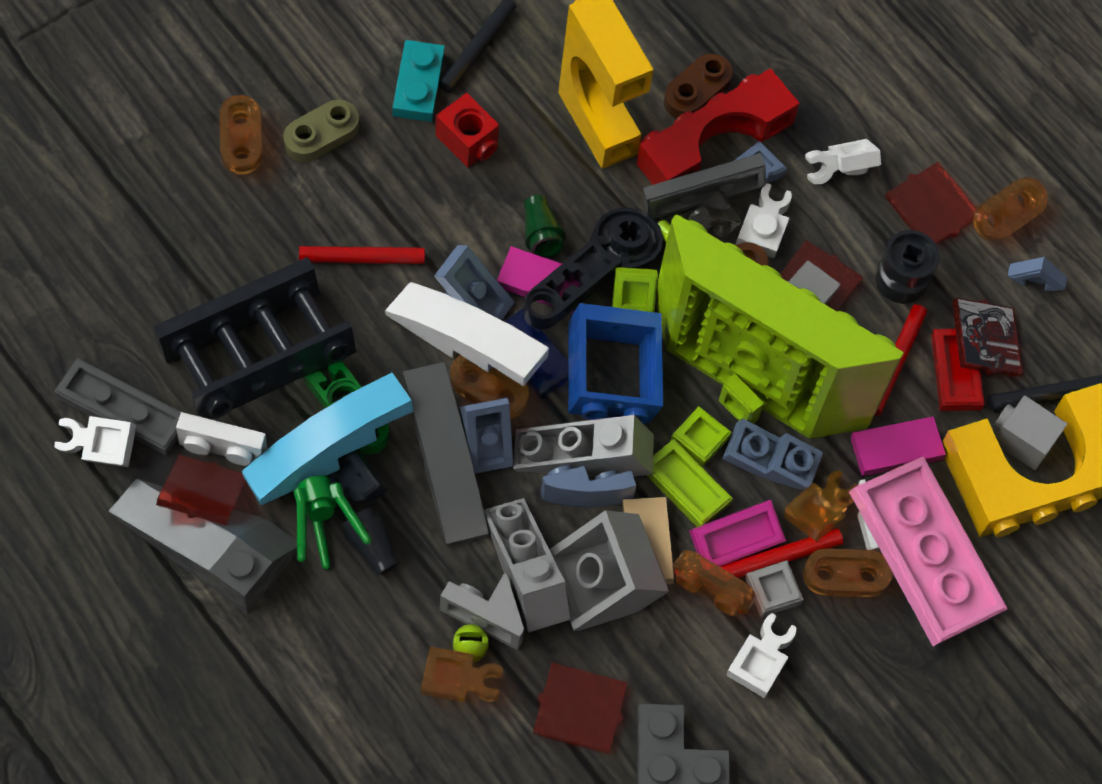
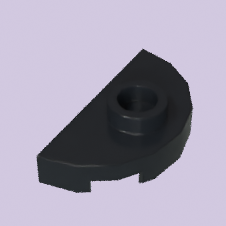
[326,449,389,504]

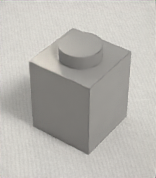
[994,395,1067,471]

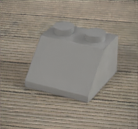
[549,510,669,631]

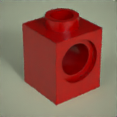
[435,92,499,168]

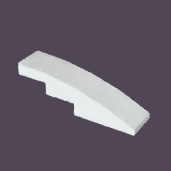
[385,282,549,386]

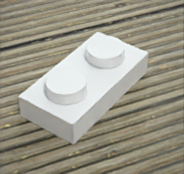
[176,412,267,466]

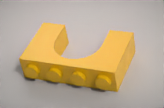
[558,0,654,169]
[942,383,1102,537]

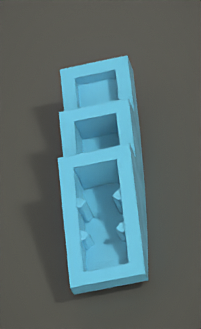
[242,373,414,505]

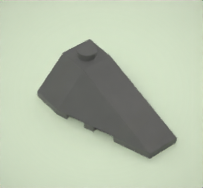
[108,478,297,614]

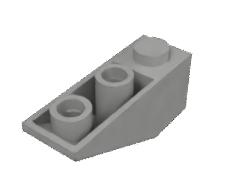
[513,415,654,477]
[484,498,570,633]

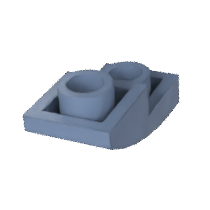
[722,419,823,491]
[540,466,636,507]

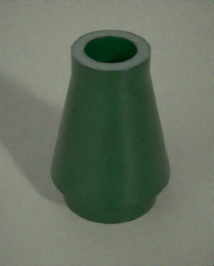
[524,195,566,258]

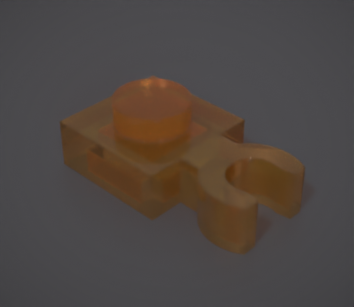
[784,470,858,542]
[421,646,503,702]

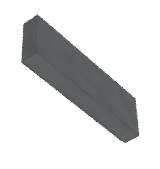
[643,153,766,219]
[54,358,181,456]

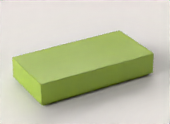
[646,439,733,527]

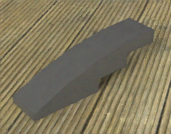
[403,362,489,547]

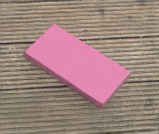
[849,456,1008,647]

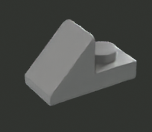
[440,573,524,650]

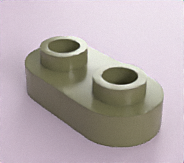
[283,100,359,162]

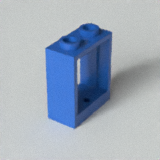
[568,303,663,424]

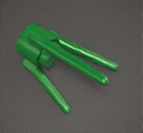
[294,475,372,570]

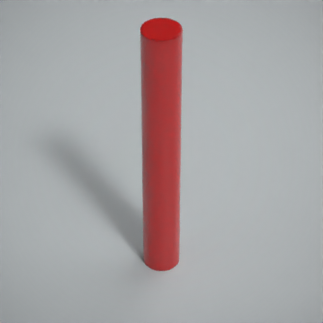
[299,246,425,264]
[875,304,928,416]
[716,528,843,583]

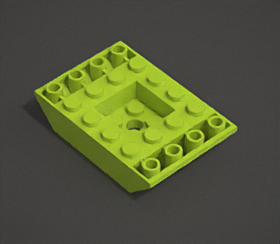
[655,214,904,439]

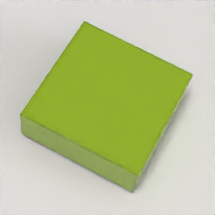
[612,267,658,312]
[719,373,764,424]
[670,406,732,467]

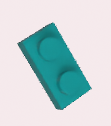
[392,40,445,122]

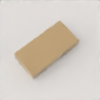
[622,497,674,584]

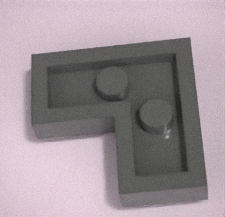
[637,704,730,784]

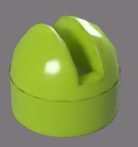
[453,624,489,663]

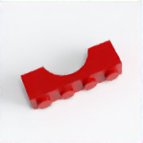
[636,68,800,185]

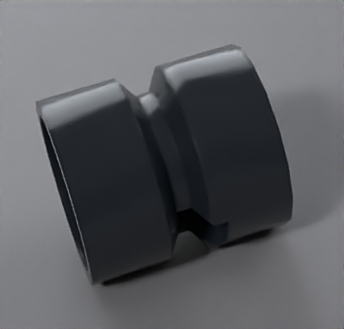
[875,230,940,304]

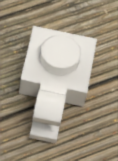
[805,139,881,184]

